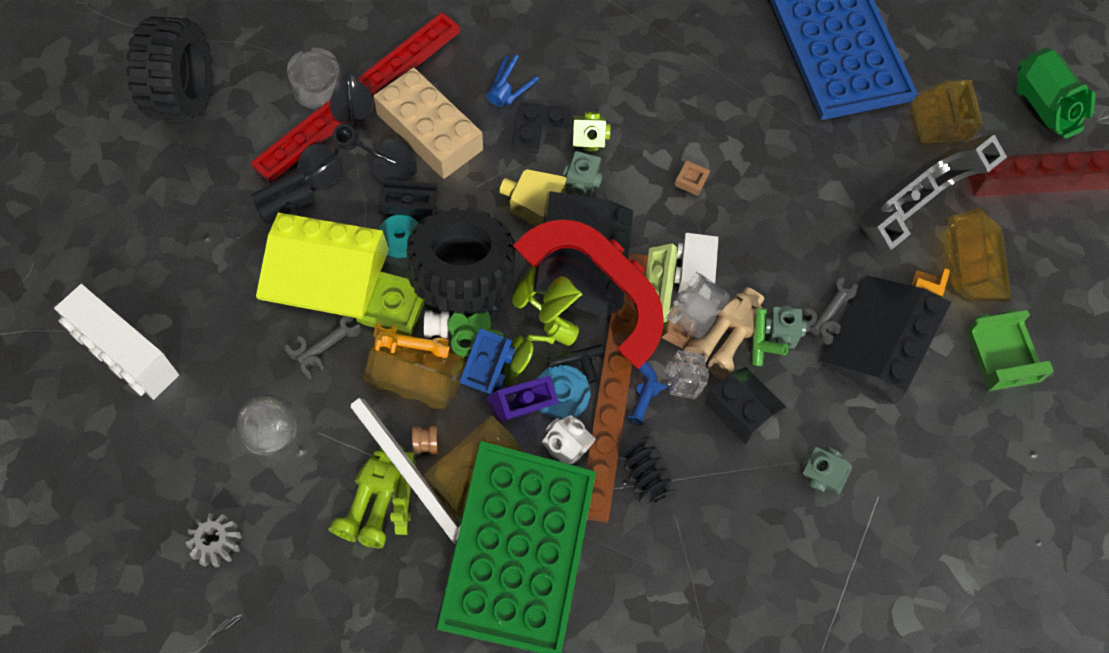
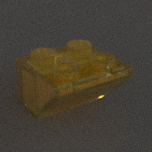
[912,80,983,143]

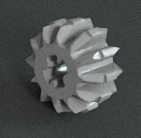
[185,513,242,567]

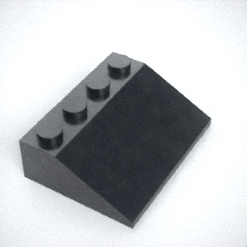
[533,191,633,318]
[818,275,951,404]

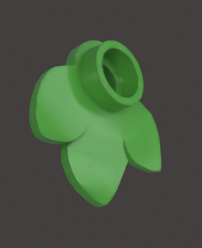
[448,311,504,358]

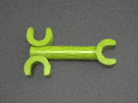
[390,452,416,535]

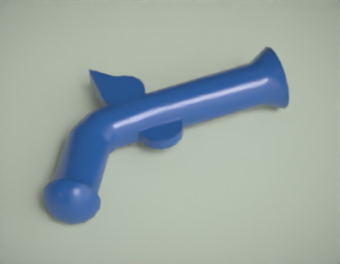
[627,361,668,425]

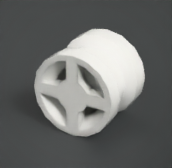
[424,310,449,339]

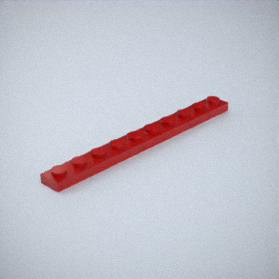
[250,12,460,183]

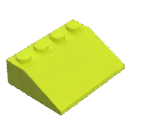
[256,213,389,319]

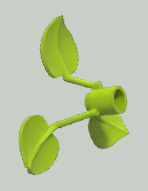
[502,266,582,387]

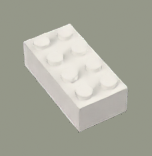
[54,284,179,400]

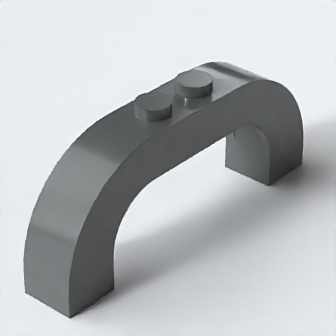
[860,134,1007,251]

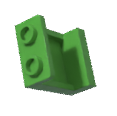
[966,309,1054,391]

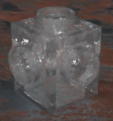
[665,350,709,399]

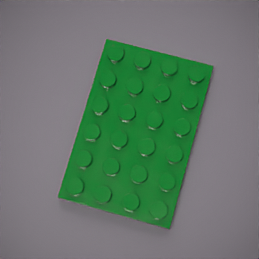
[435,441,596,653]

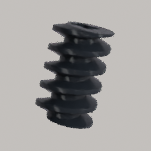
[618,436,677,504]

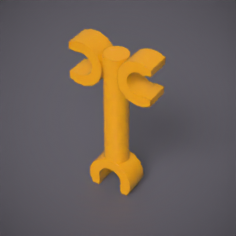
[373,323,450,358]

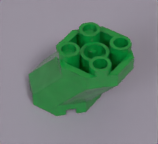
[1017,47,1096,139]

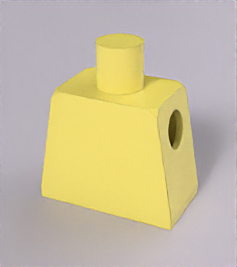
[500,169,567,226]

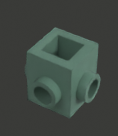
[563,151,603,197]
[765,305,806,349]
[802,447,852,495]

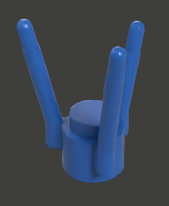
[486,54,539,107]

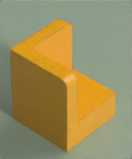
[911,268,950,297]

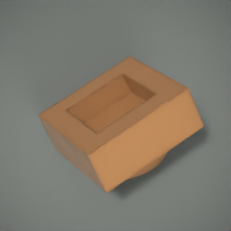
[675,160,711,196]
[661,311,695,349]

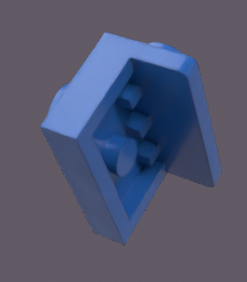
[459,329,515,395]

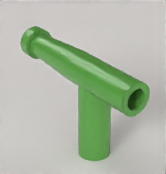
[752,308,788,366]

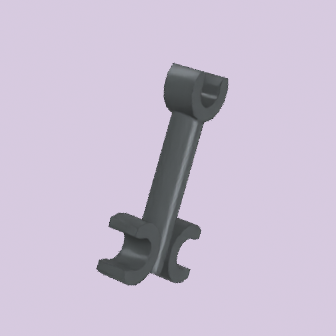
[804,277,858,345]
[285,316,362,380]

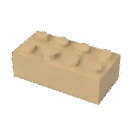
[373,68,483,179]

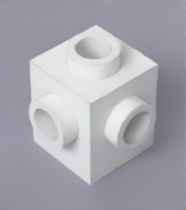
[541,415,596,465]

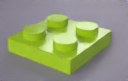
[356,272,425,336]

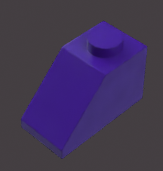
[486,375,559,425]

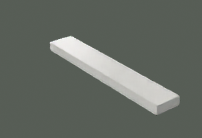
[351,398,459,544]

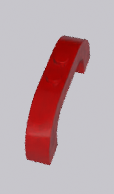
[513,220,664,369]

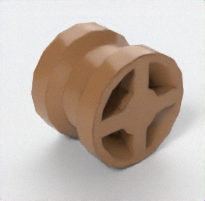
[412,424,438,455]

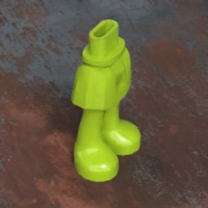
[328,446,404,548]

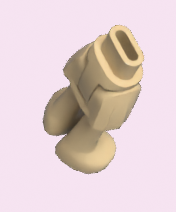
[684,287,764,380]

